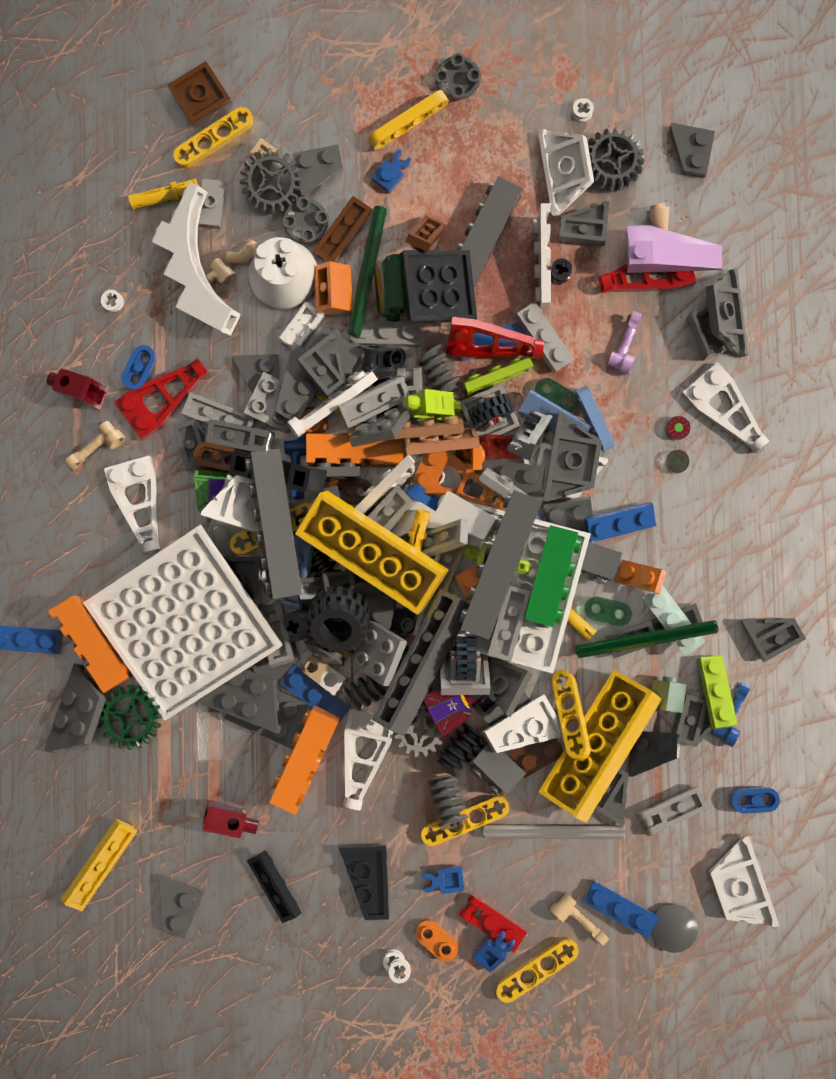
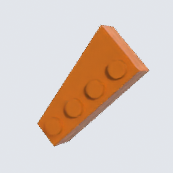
[306,433,403,468]
[48,596,133,693]
[269,705,340,815]

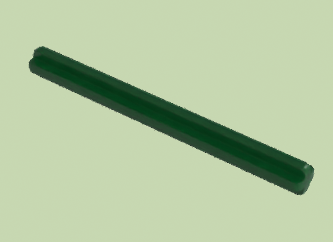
[347,205,387,337]
[575,620,719,658]

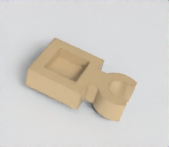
[243,138,277,182]

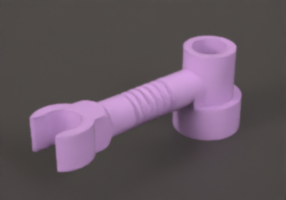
[608,311,642,375]

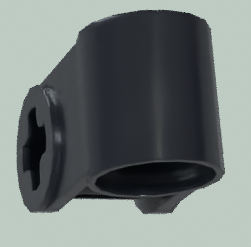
[362,344,406,373]

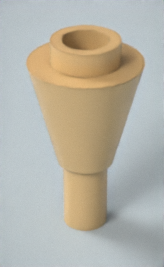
[647,203,669,230]

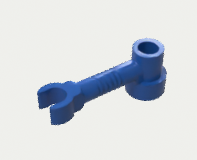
[284,436,306,500]
[711,682,751,747]

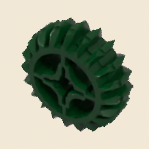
[98,685,163,750]

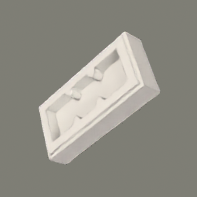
[278,301,324,349]

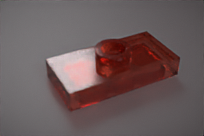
[479,434,521,460]

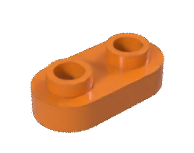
[416,919,458,962]

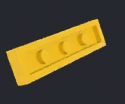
[60,819,137,911]

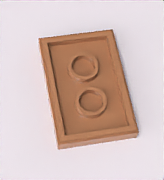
[404,427,480,455]

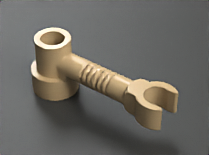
[176,258,236,299]
[64,421,125,470]
[548,893,610,946]

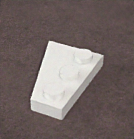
[482,694,563,753]

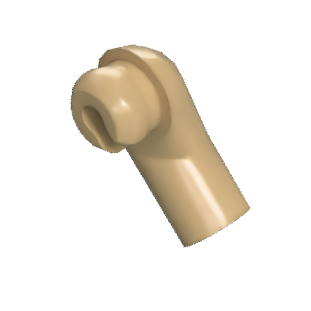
[226,240,258,264]

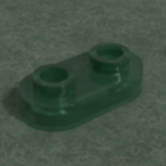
[534,378,578,413]
[584,597,632,626]

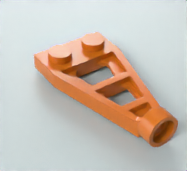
[410,451,505,510]

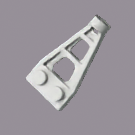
[681,362,769,453]
[287,371,378,438]
[104,455,161,554]
[342,709,393,810]

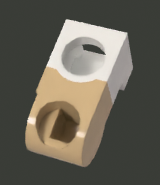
[301,654,349,696]

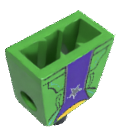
[194,469,236,524]

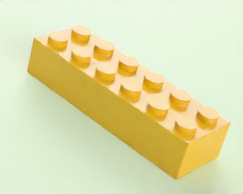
[295,491,449,615]
[538,669,662,823]

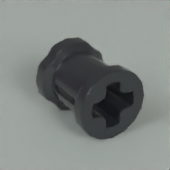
[550,258,572,285]

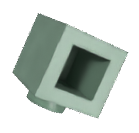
[651,676,687,713]

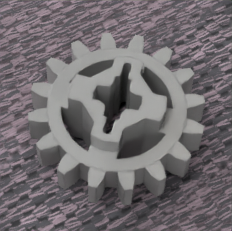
[394,705,443,757]

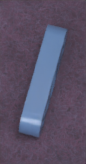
[575,386,615,452]

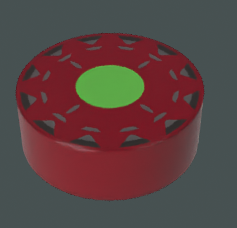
[666,416,690,440]

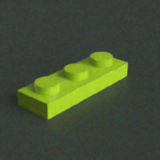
[463,357,533,396]
[697,655,738,730]

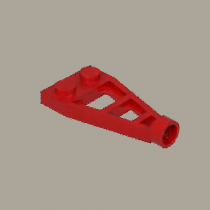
[598,264,697,294]
[446,317,544,359]
[114,358,209,440]

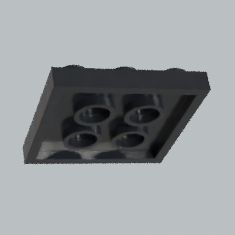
[400,250,477,323]

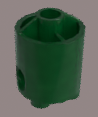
[373,254,407,321]

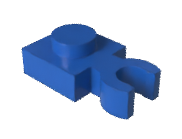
[372,150,411,194]
[422,865,465,894]
[472,931,515,973]

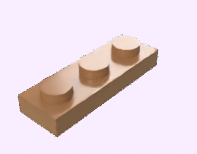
[394,415,464,439]

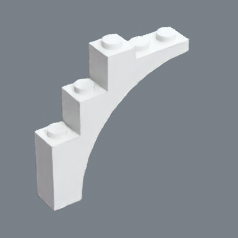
[152,182,241,336]
[368,491,497,542]

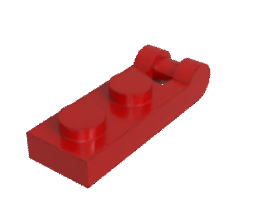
[458,894,527,953]

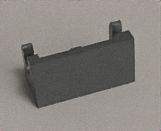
[686,306,726,361]
[507,410,553,461]

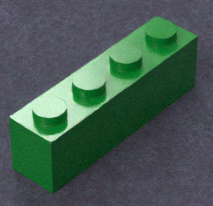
[525,525,582,628]

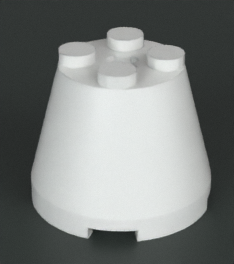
[248,237,317,310]

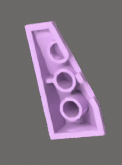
[626,225,722,273]

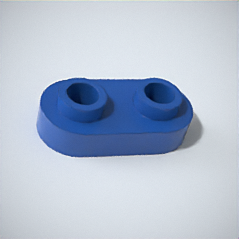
[121,345,157,390]
[403,482,440,511]
[730,787,780,814]

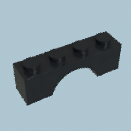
[229,450,327,494]

